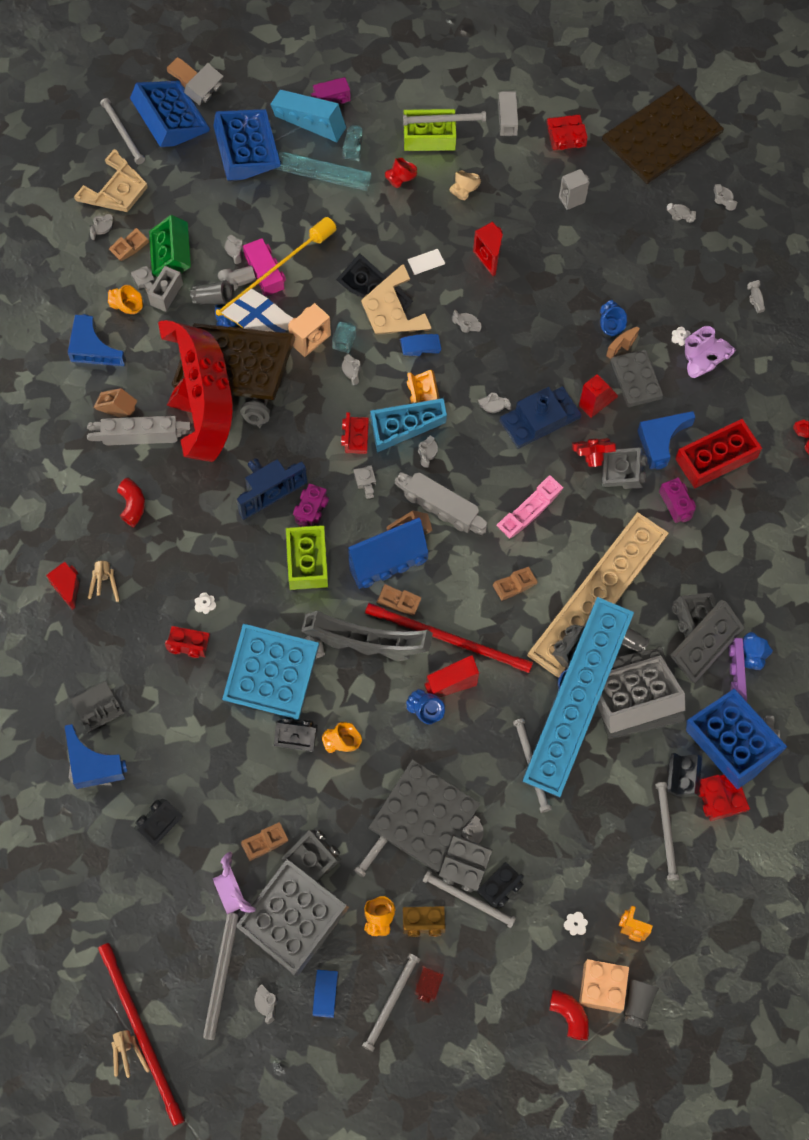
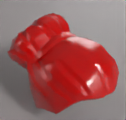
[385,157,417,188]

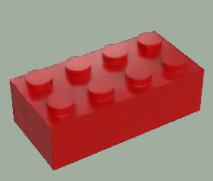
[675,419,762,489]

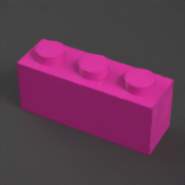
[243,238,286,297]

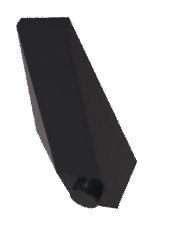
[336,253,413,311]

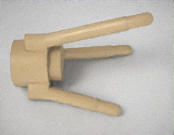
[88,561,119,602]
[112,1030,150,1078]

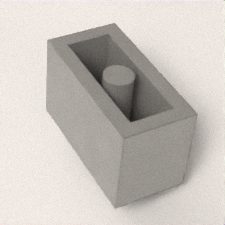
[184,63,223,106]
[559,169,590,210]
[148,266,183,312]

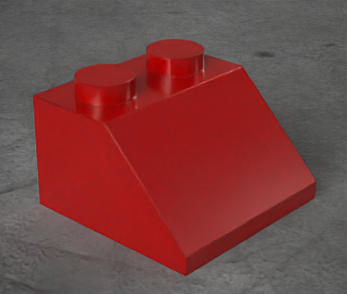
[473,221,503,276]

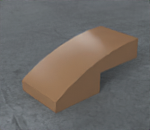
[167,57,197,87]
[109,228,150,261]
[606,327,640,359]
[493,567,538,601]
[376,584,421,615]
[241,822,288,861]

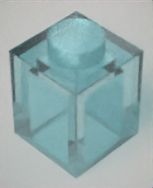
[332,322,356,354]

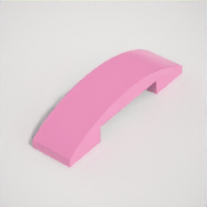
[496,475,563,539]

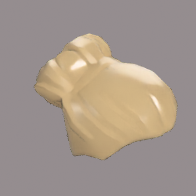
[449,170,481,200]

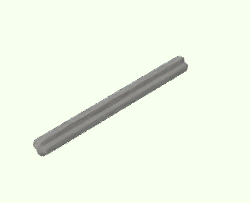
[203,913,239,1040]

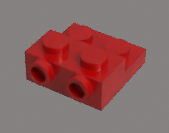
[546,115,588,150]
[699,774,750,822]

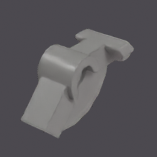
[714,184,738,211]
[667,203,696,223]
[90,214,113,240]
[225,234,243,264]
[747,280,765,314]
[452,310,481,333]
[342,354,361,385]
[478,393,511,413]
[418,435,438,468]
[462,815,483,844]
[254,984,278,1024]

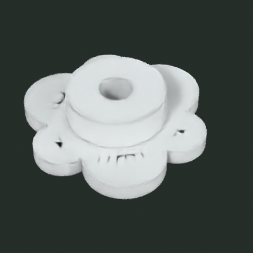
[671,327,691,346]
[195,593,216,614]
[564,912,588,936]

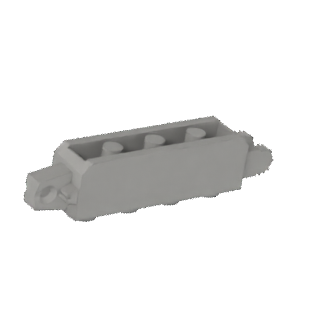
[87,416,191,445]
[395,472,487,535]

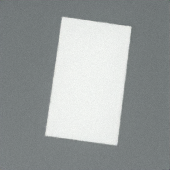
[407,249,445,275]

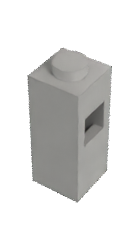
[498,91,518,136]

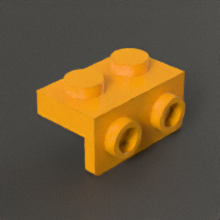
[407,370,440,403]
[619,906,653,942]

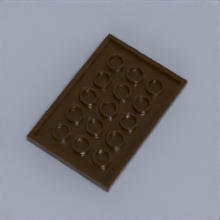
[602,85,724,184]
[172,323,295,400]

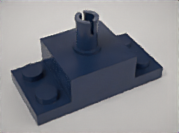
[499,386,582,449]
[237,458,307,520]

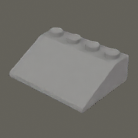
[597,655,685,733]

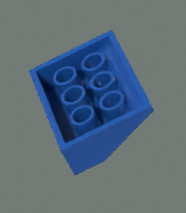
[130,81,210,147]
[213,109,281,180]
[348,517,428,589]
[686,689,787,790]

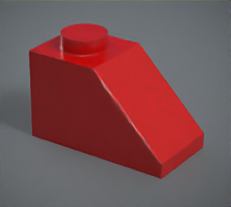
[46,562,79,610]

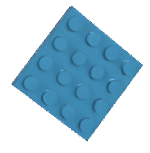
[222,624,320,720]

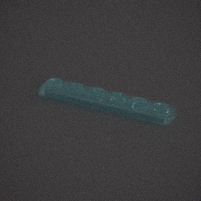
[275,151,371,191]

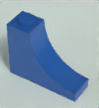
[68,314,126,366]
[637,411,695,469]
[65,724,128,789]

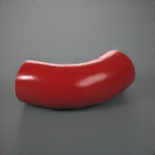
[117,478,145,528]
[549,989,589,1041]

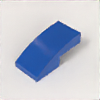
[400,334,442,356]
[313,970,338,1018]

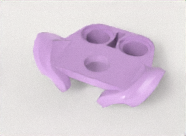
[685,326,736,378]
[212,852,256,914]

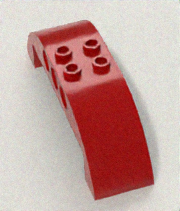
[158,320,233,462]

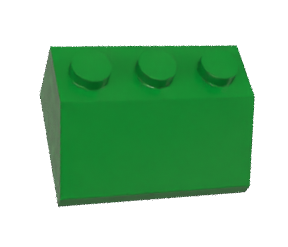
[149,215,191,277]

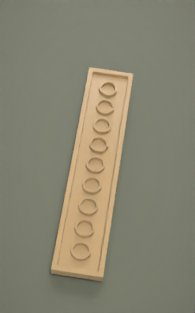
[527,512,669,678]

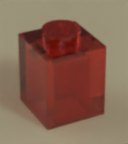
[415,968,444,1003]

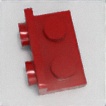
[341,412,369,454]
[165,626,210,658]

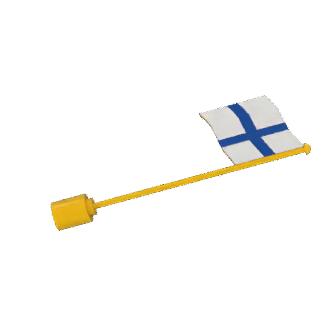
[216,217,336,333]

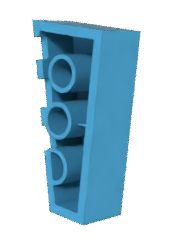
[270,90,346,142]
[370,398,447,453]

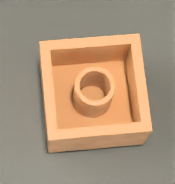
[288,303,331,357]
[579,959,629,1013]

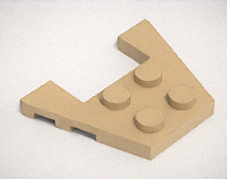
[74,149,148,212]
[361,264,431,335]

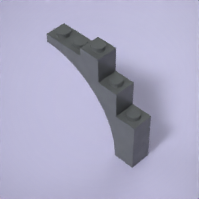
[301,611,433,662]

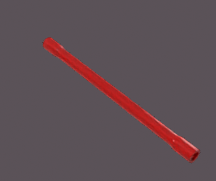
[365,603,533,673]
[98,943,185,1127]

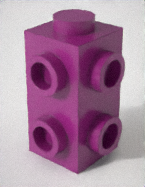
[311,77,351,104]
[659,477,696,523]
[293,483,329,527]

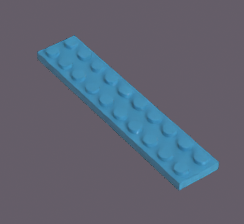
[522,597,634,797]

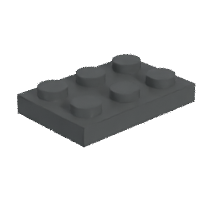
[611,349,663,407]

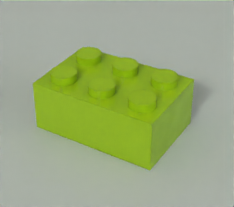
[403,109,456,151]
[286,526,328,590]

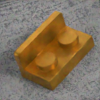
[403,906,446,937]

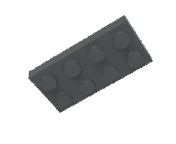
[670,600,745,683]

